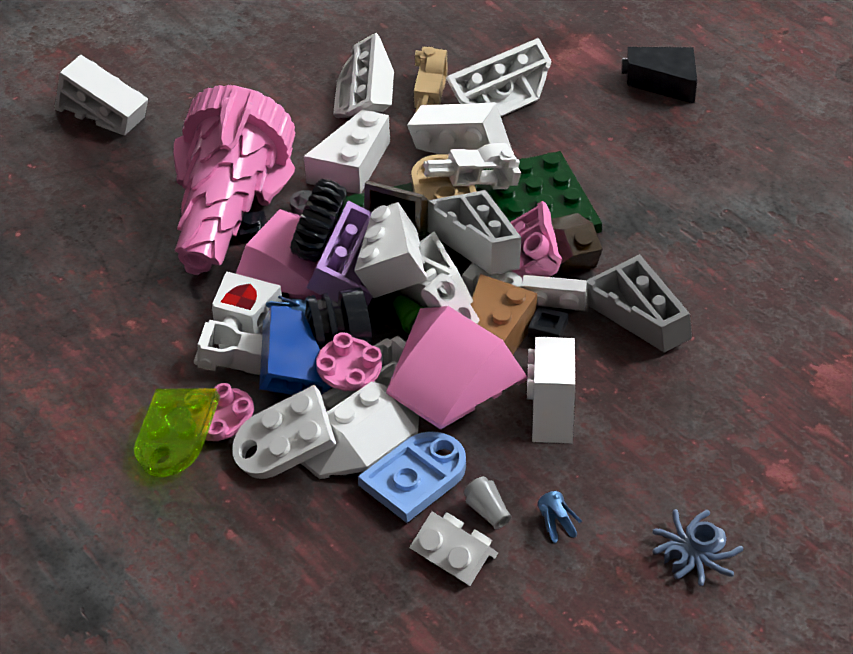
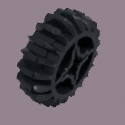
[290,178,347,262]

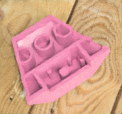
[236,209,321,300]
[386,306,527,429]

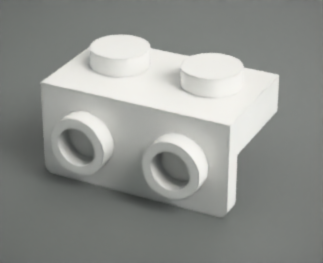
[522,275,587,311]
[409,511,498,586]

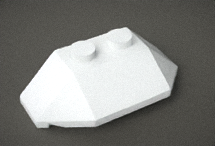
[333,33,394,118]
[446,38,552,117]
[301,381,419,479]

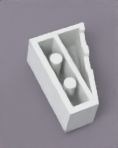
[354,202,428,298]
[399,231,474,308]

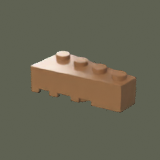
[470,274,537,354]

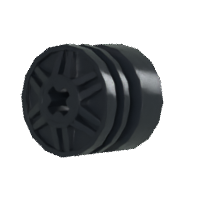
[305,287,373,349]

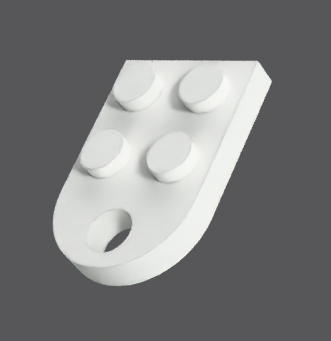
[232,385,337,479]

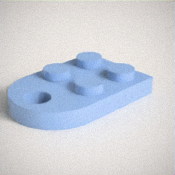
[358,432,466,523]

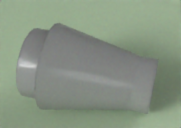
[464,476,512,529]

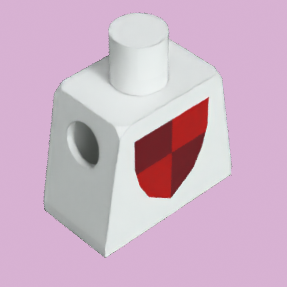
[212,272,282,334]

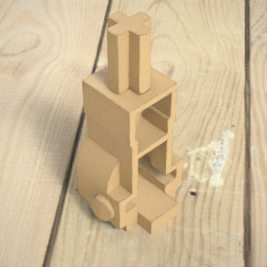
[414,47,448,112]

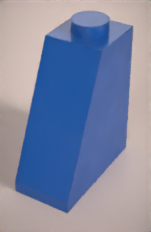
[259,305,331,395]

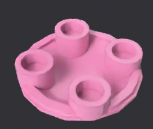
[316,333,382,391]
[188,383,254,441]

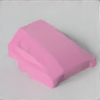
[510,201,562,281]

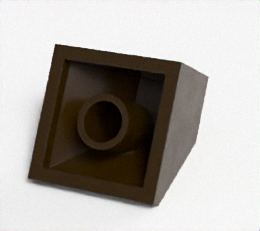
[551,213,603,277]

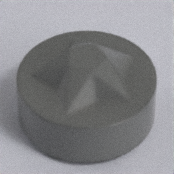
[290,190,312,216]

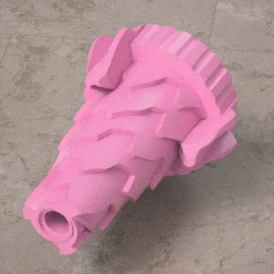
[173,85,295,275]

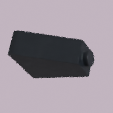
[621,47,697,103]

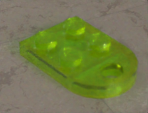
[134,388,220,477]

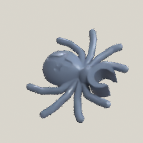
[652,509,743,586]

